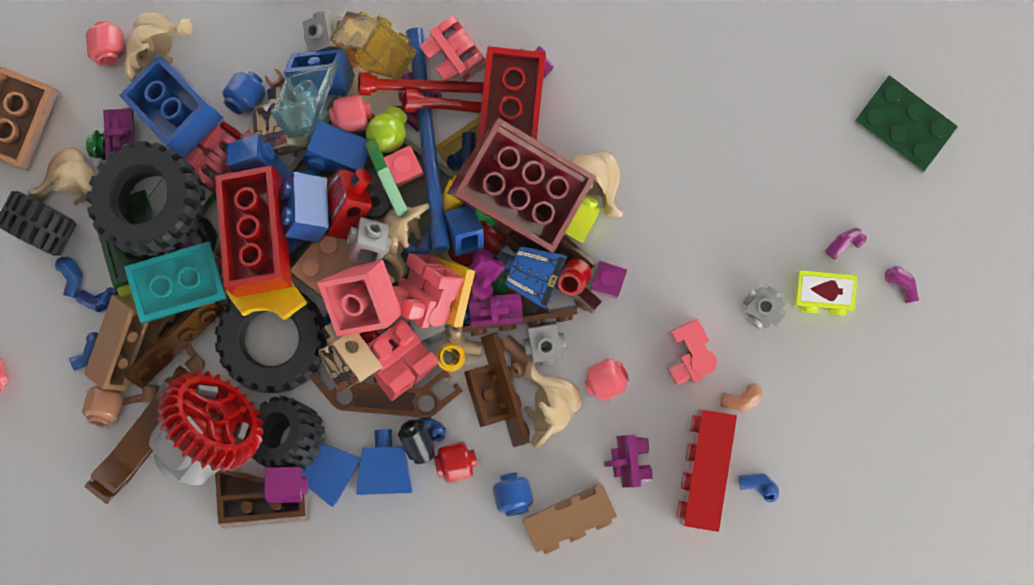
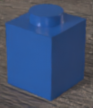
[227,133,275,173]
[444,206,484,256]

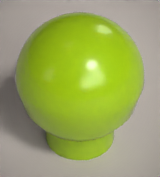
[366,106,407,153]

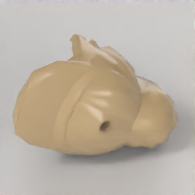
[125,12,193,82]
[27,147,96,206]
[570,151,624,218]
[369,203,430,283]
[523,360,582,448]

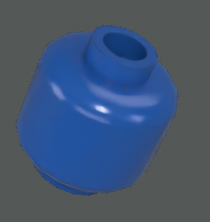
[222,71,265,115]
[493,472,533,517]

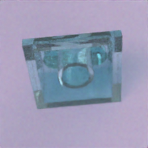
[271,62,338,139]

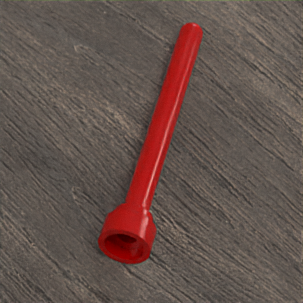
[358,72,483,96]
[402,88,481,113]

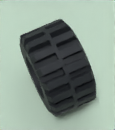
[0,191,77,256]
[251,396,325,472]

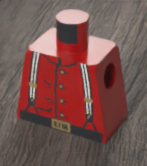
[325,169,372,240]

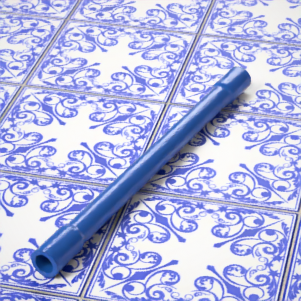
[406,28,450,251]

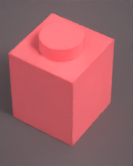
[384,146,424,187]

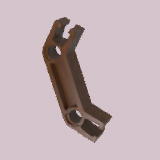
[84,365,188,504]
[310,370,463,418]

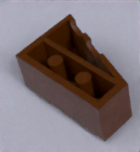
[215,470,309,528]

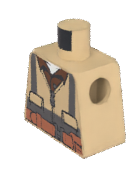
[250,87,308,156]
[319,322,383,393]

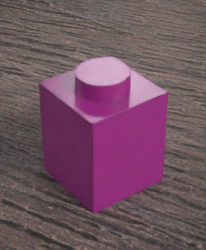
[590,261,627,299]
[265,467,308,503]

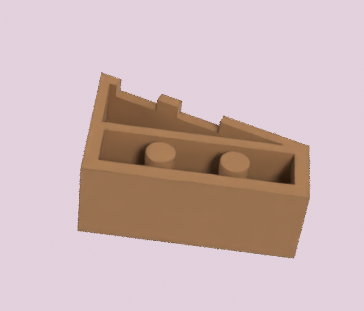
[84,295,176,391]
[522,483,617,554]

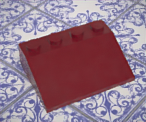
[447,117,597,253]

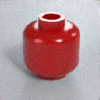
[434,442,478,483]

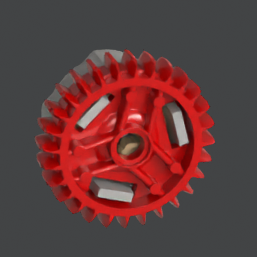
[149,370,264,485]

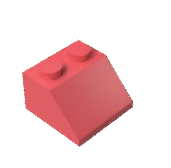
[317,260,402,337]

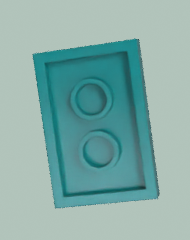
[124,241,227,324]

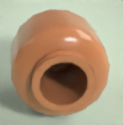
[82,386,124,427]

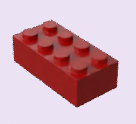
[477,46,546,145]
[215,166,292,297]
[676,410,737,532]

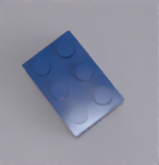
[119,54,224,158]

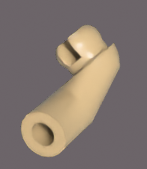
[445,325,483,356]

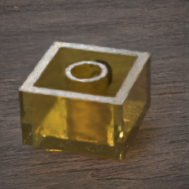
[329,11,417,80]

